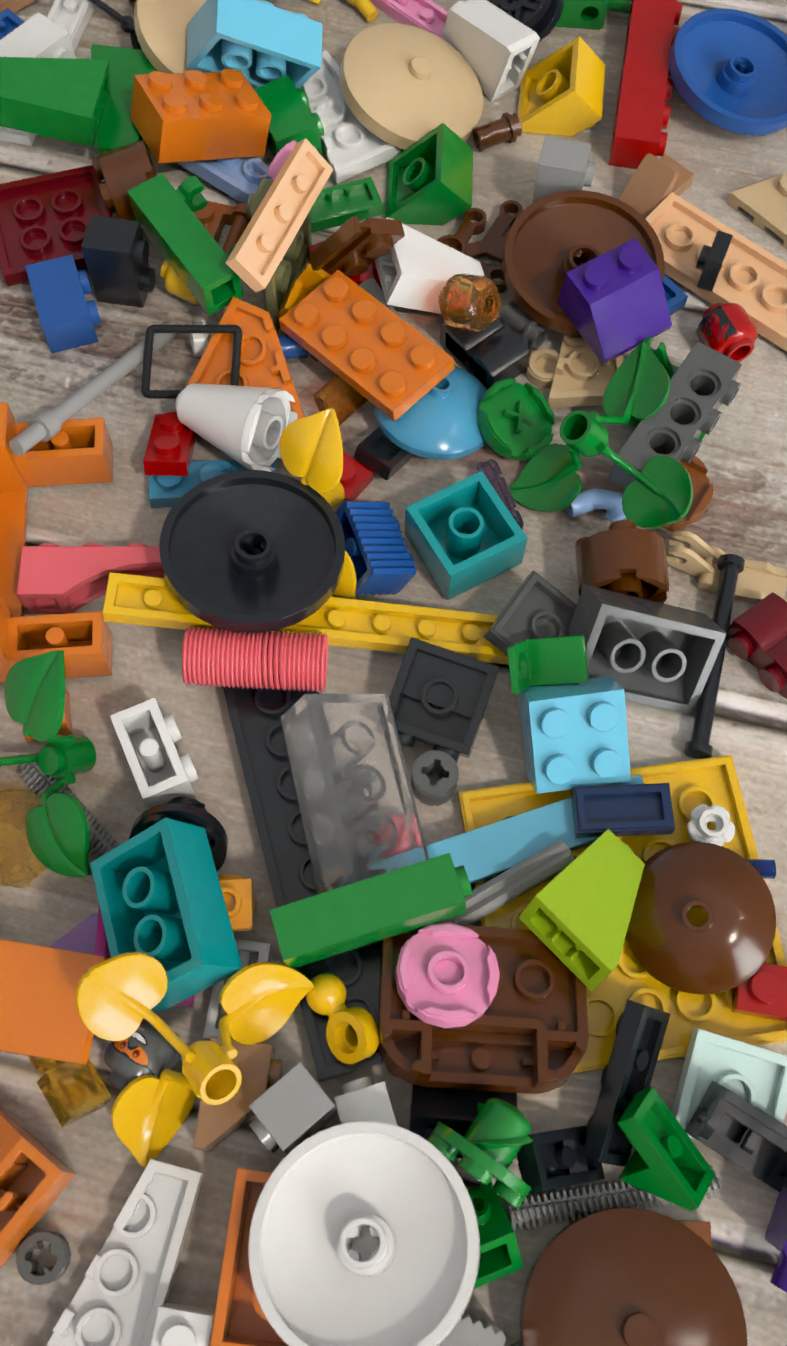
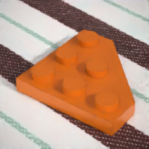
[186,297,305,419]

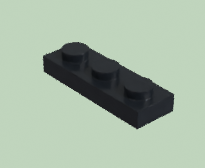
[582,999,671,1167]

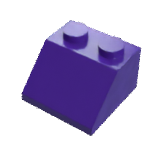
[557,238,672,365]

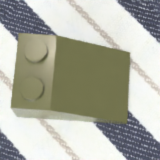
[246,178,312,334]

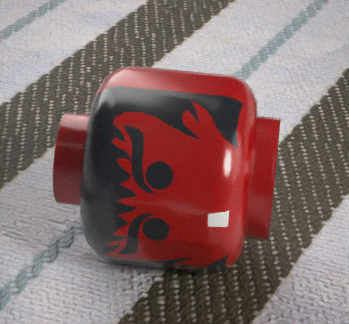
[696,303,758,362]

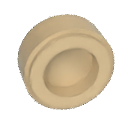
[525,348,559,388]

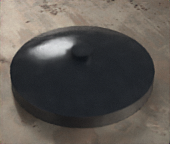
[159,470,345,633]

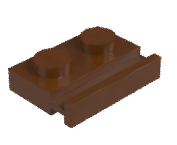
[309,216,405,276]

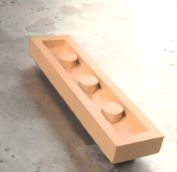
[225,138,333,293]

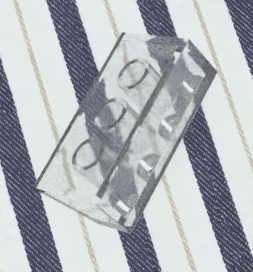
[280,694,429,894]

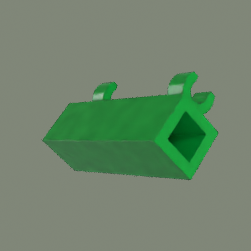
[127,173,244,316]
[269,852,473,968]

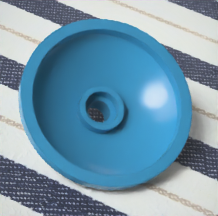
[373,365,487,460]

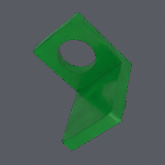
[507,634,589,695]

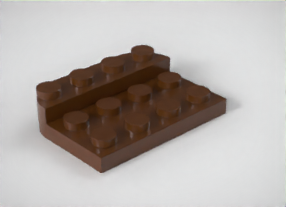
[378,923,588,1094]

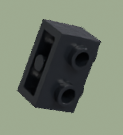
[81,215,156,308]

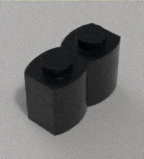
[440,301,530,390]

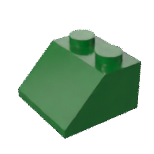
[385,123,473,226]

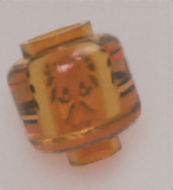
[438,273,501,332]

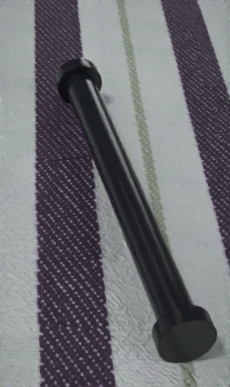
[684,554,745,759]

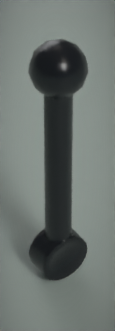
[89,0,134,33]

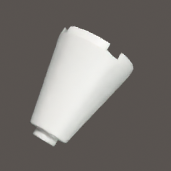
[175,383,298,472]

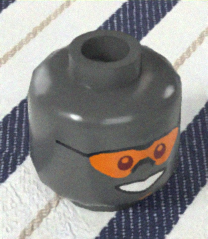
[103,1018,181,1090]

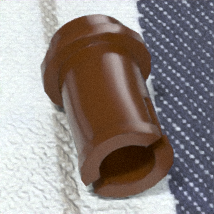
[472,112,522,152]

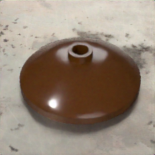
[626,842,776,994]

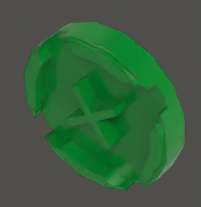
[476,378,555,461]

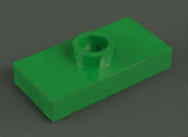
[310,177,383,233]

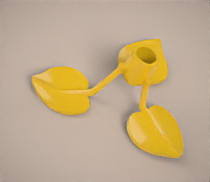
[280,408,357,599]
[76,952,314,1168]

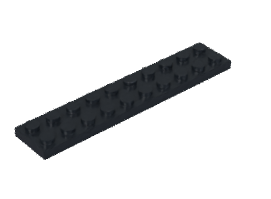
[223,674,385,1082]

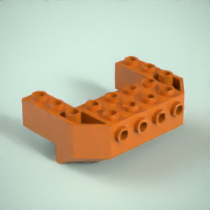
[0,402,113,683]

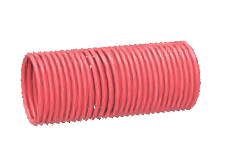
[182,626,328,693]

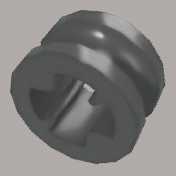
[16,1231,71,1285]

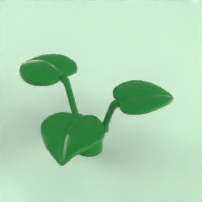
[506,342,693,529]
[0,650,96,877]

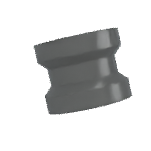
[411,750,459,806]

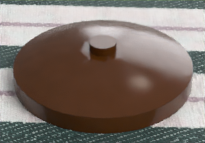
[502,190,665,337]
[520,1208,747,1346]

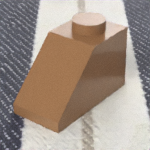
[193,1038,283,1151]

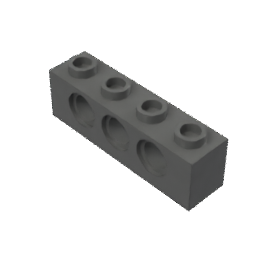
[608,341,742,490]

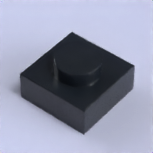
[695,231,733,292]
[353,427,412,481]

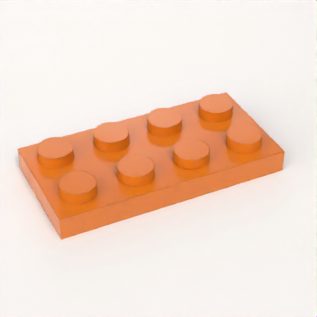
[278,270,455,422]

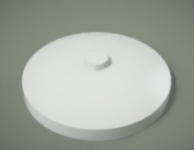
[249,1121,480,1346]

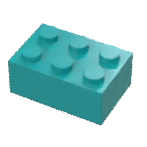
[90,818,243,1011]

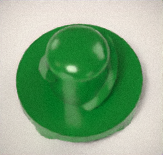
[427,1098,533,1209]

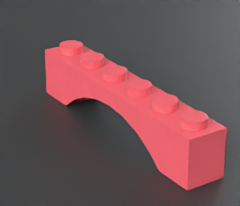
[17,543,164,614]

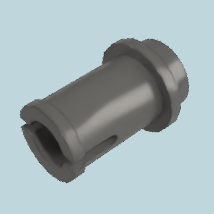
[499,301,549,349]

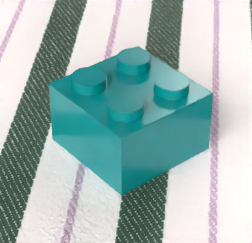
[404,471,528,601]

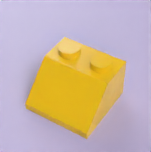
[517,36,605,137]

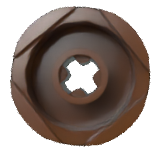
[91,140,157,229]
[575,520,669,603]

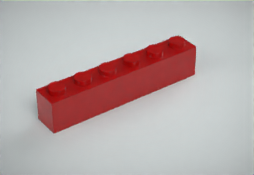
[609,0,683,169]

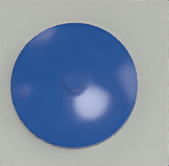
[669,8,787,135]

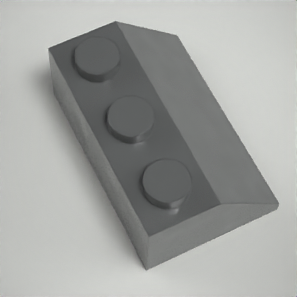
[569,584,727,715]

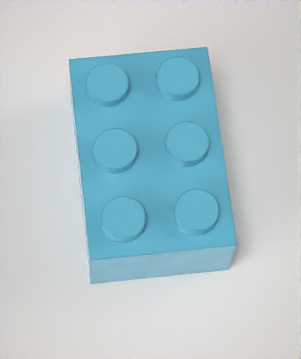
[186,0,323,89]

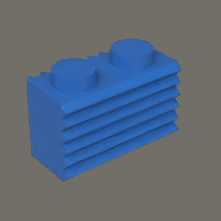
[335,500,417,596]

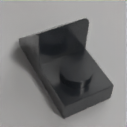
[517,1125,605,1195]

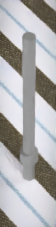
[9,320,180,456]

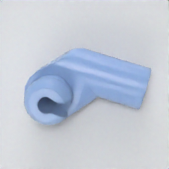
[565,488,626,521]

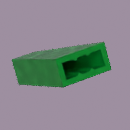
[91,44,157,154]
[0,57,110,147]

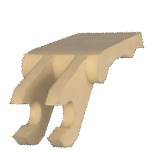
[666,531,787,604]

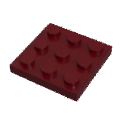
[0,165,111,286]

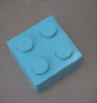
[519,676,631,794]

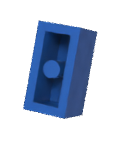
[25,255,102,354]

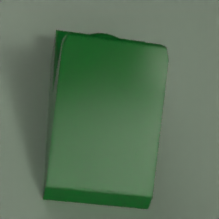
[617,1086,716,1211]

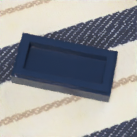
[571,783,675,838]

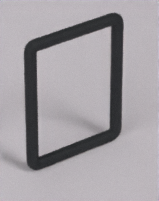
[141,325,242,399]

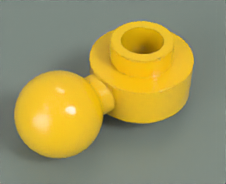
[306,973,379,1064]

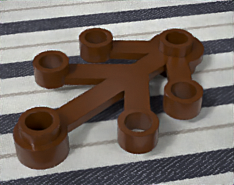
[437,200,523,294]

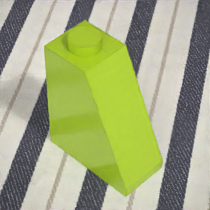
[519,829,645,992]

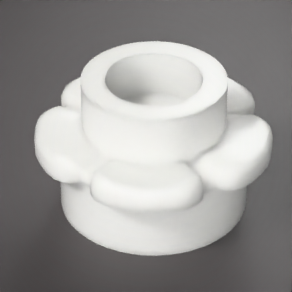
[189,319,214,358]
[687,804,735,846]

